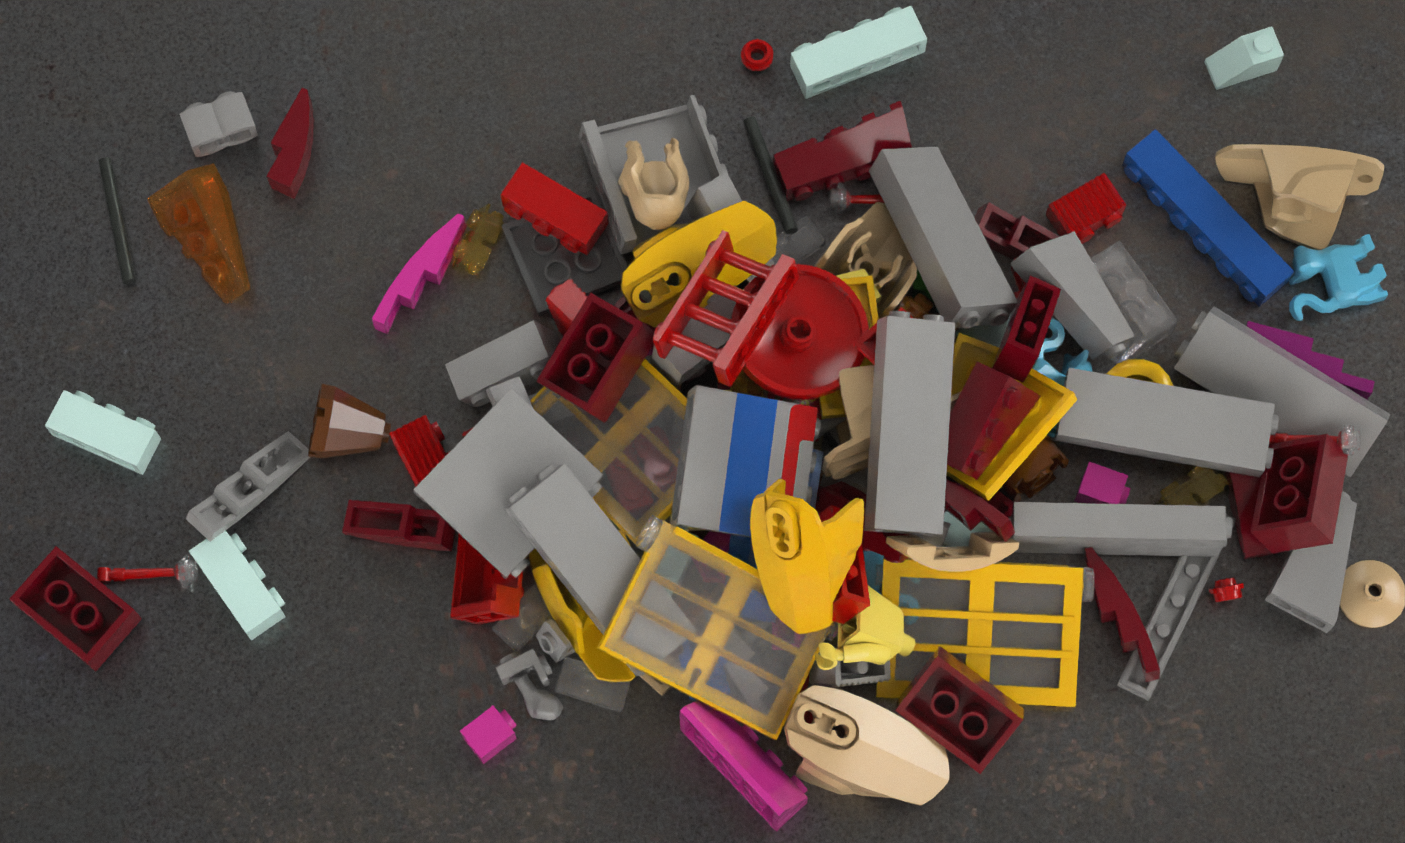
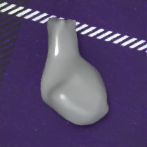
[514,673,563,720]

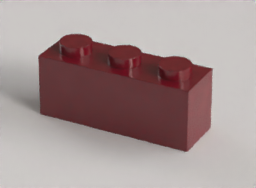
[992,275,1061,383]

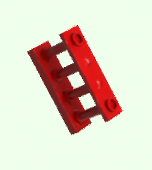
[653,230,799,387]

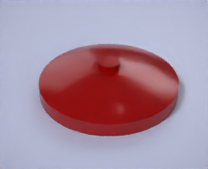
[731,264,869,400]

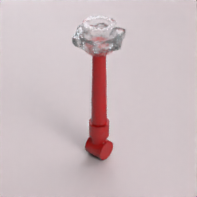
[829,182,884,216]
[1269,424,1361,456]
[97,554,198,588]

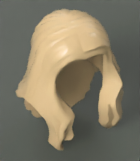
[618,138,689,230]

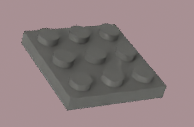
[501,189,628,317]

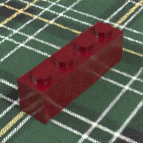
[773,101,912,201]

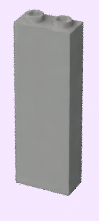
[869,147,1018,329]
[1174,307,1390,477]
[864,311,955,537]
[1054,368,1279,477]
[504,463,696,676]
[1010,502,1232,557]

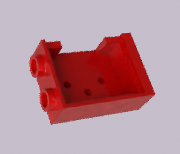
[450,534,528,625]

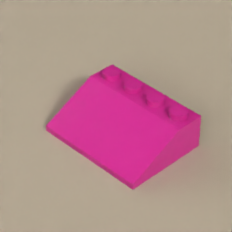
[680,701,808,832]

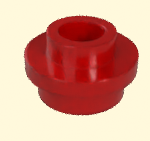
[741,39,774,71]
[1209,577,1244,602]

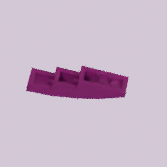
[1245,321,1375,400]

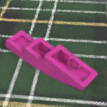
[372,214,467,334]

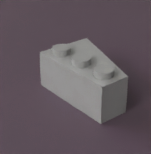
[650,285,736,392]
[445,320,560,407]

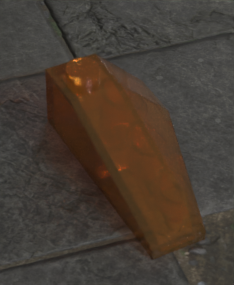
[147,163,251,304]

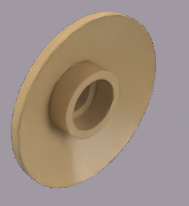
[1339,560,1405,628]

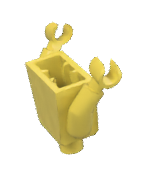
[815,585,915,670]

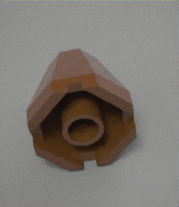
[308,384,391,458]

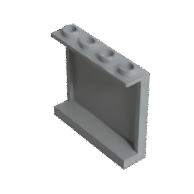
[578,95,728,255]
[413,388,603,579]

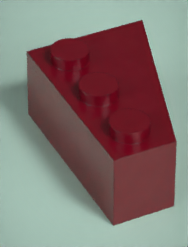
[947,362,1041,480]

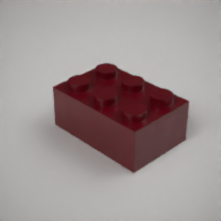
[536,292,654,423]
[1251,434,1348,553]
[9,546,142,672]
[895,646,1024,774]

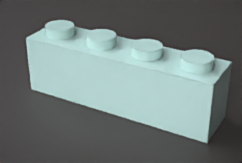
[790,6,927,99]

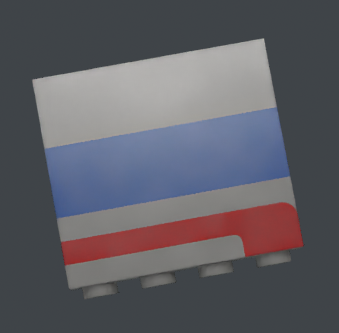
[670,385,821,538]

